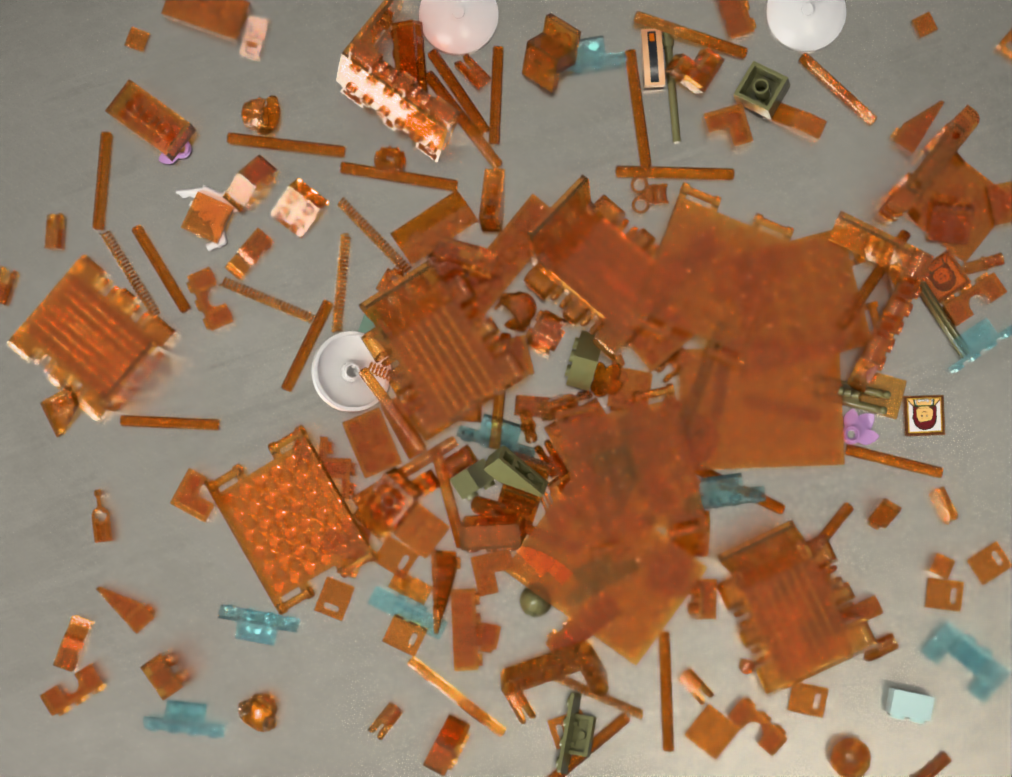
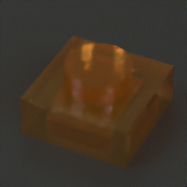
[910,12,938,39]

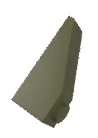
[484,445,548,497]

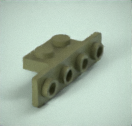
[556,692,597,774]

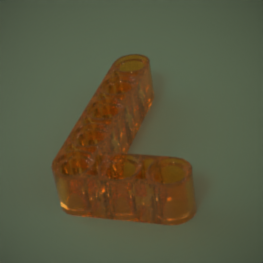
[500,641,609,696]

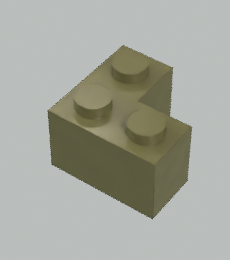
[564,330,605,391]
[449,458,495,501]

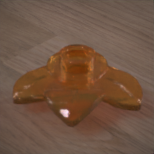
[591,362,623,397]

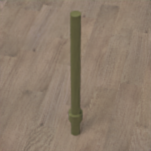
[662,22,681,142]

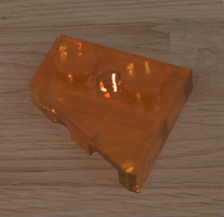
[40,386,79,437]

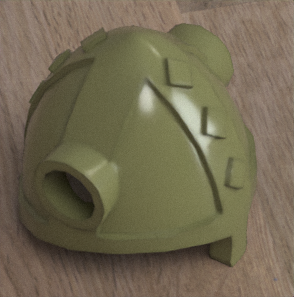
[519,584,552,618]

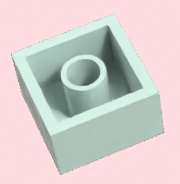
[885,687,935,724]

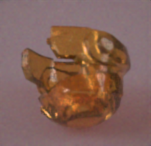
[241,95,280,135]
[494,291,537,332]
[237,692,278,733]

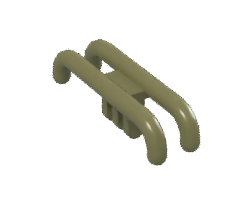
[809,373,891,414]

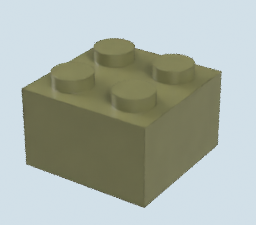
[734,61,790,120]

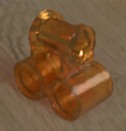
[630,176,669,216]
[436,444,479,481]

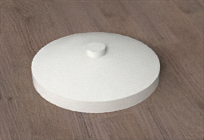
[419,0,499,55]
[766,0,846,52]
[312,331,392,412]

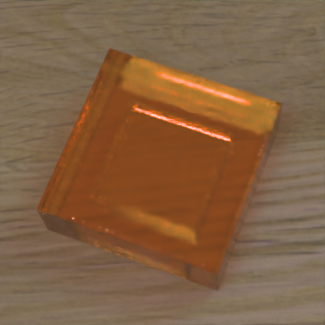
[124,27,151,53]

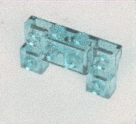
[920,621,1011,704]

